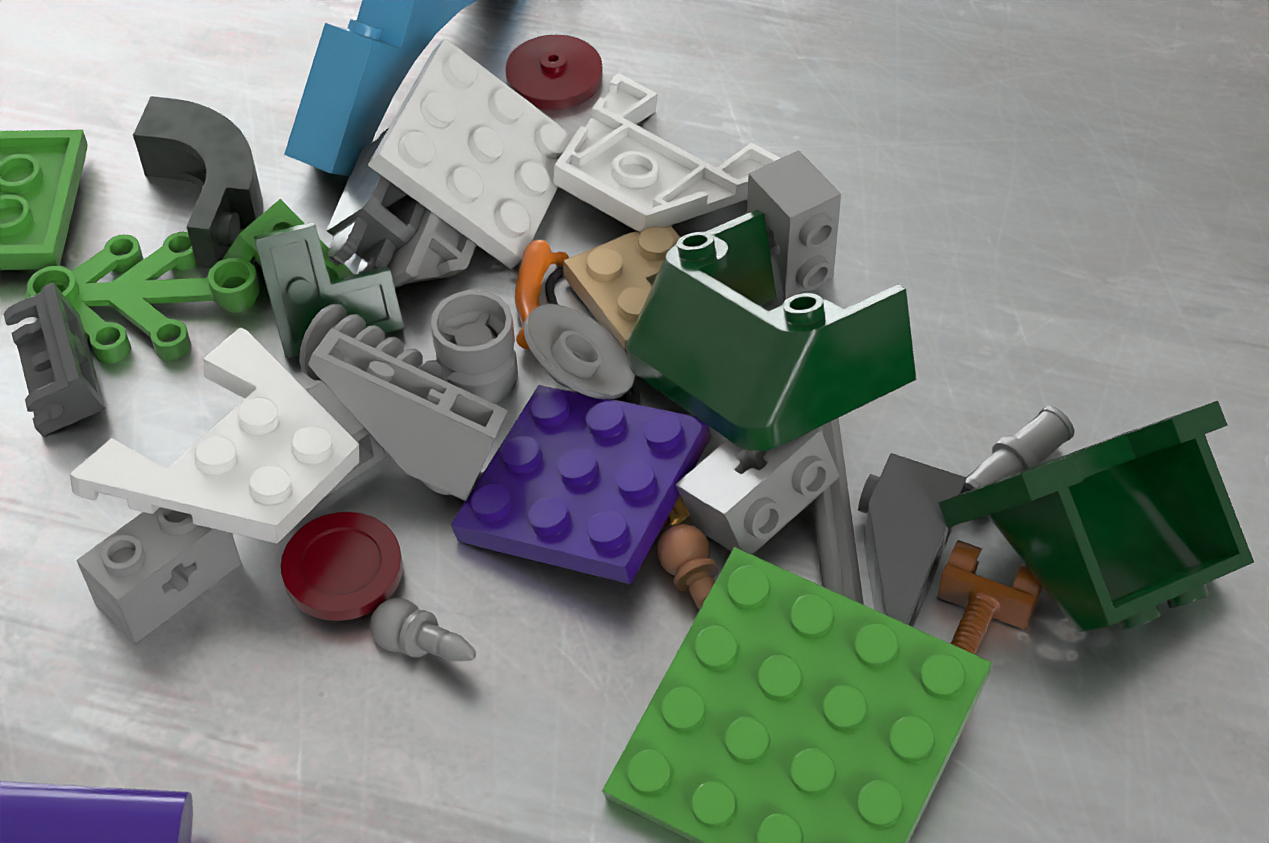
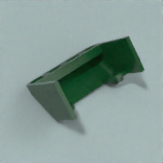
[626,210,916,451]

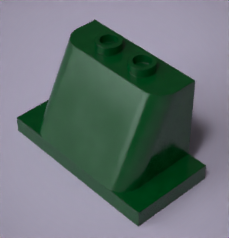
[938,400,1254,632]

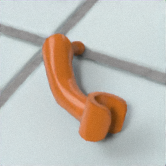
[515,239,569,350]

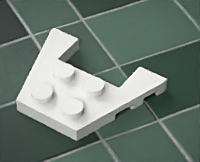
[553,73,780,233]
[70,327,359,544]

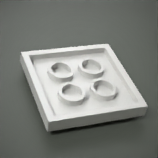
[368,38,574,269]

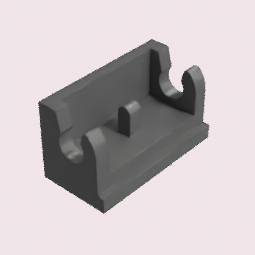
[4,283,106,436]

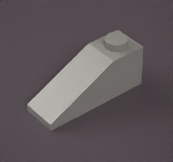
[308,328,508,501]

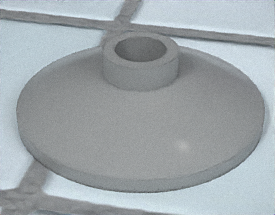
[524,304,635,400]

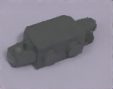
[327,128,426,274]

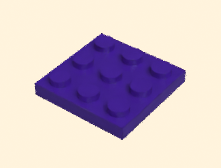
[451,385,712,584]

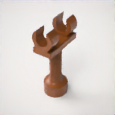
[937,540,1043,655]

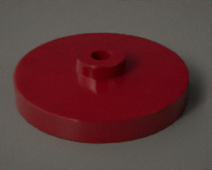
[505,34,603,110]
[280,512,403,621]

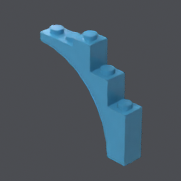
[284,0,477,176]

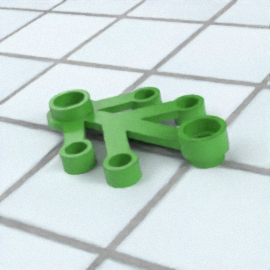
[25,232,260,364]

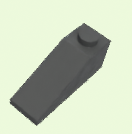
[858,453,967,627]

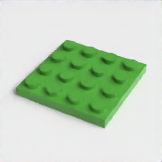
[602,547,992,843]

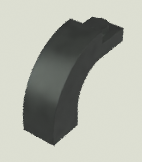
[133,96,263,269]

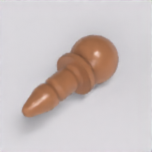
[657,524,719,609]

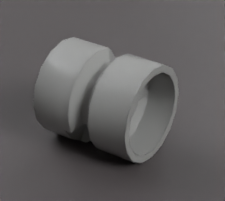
[430,290,518,404]

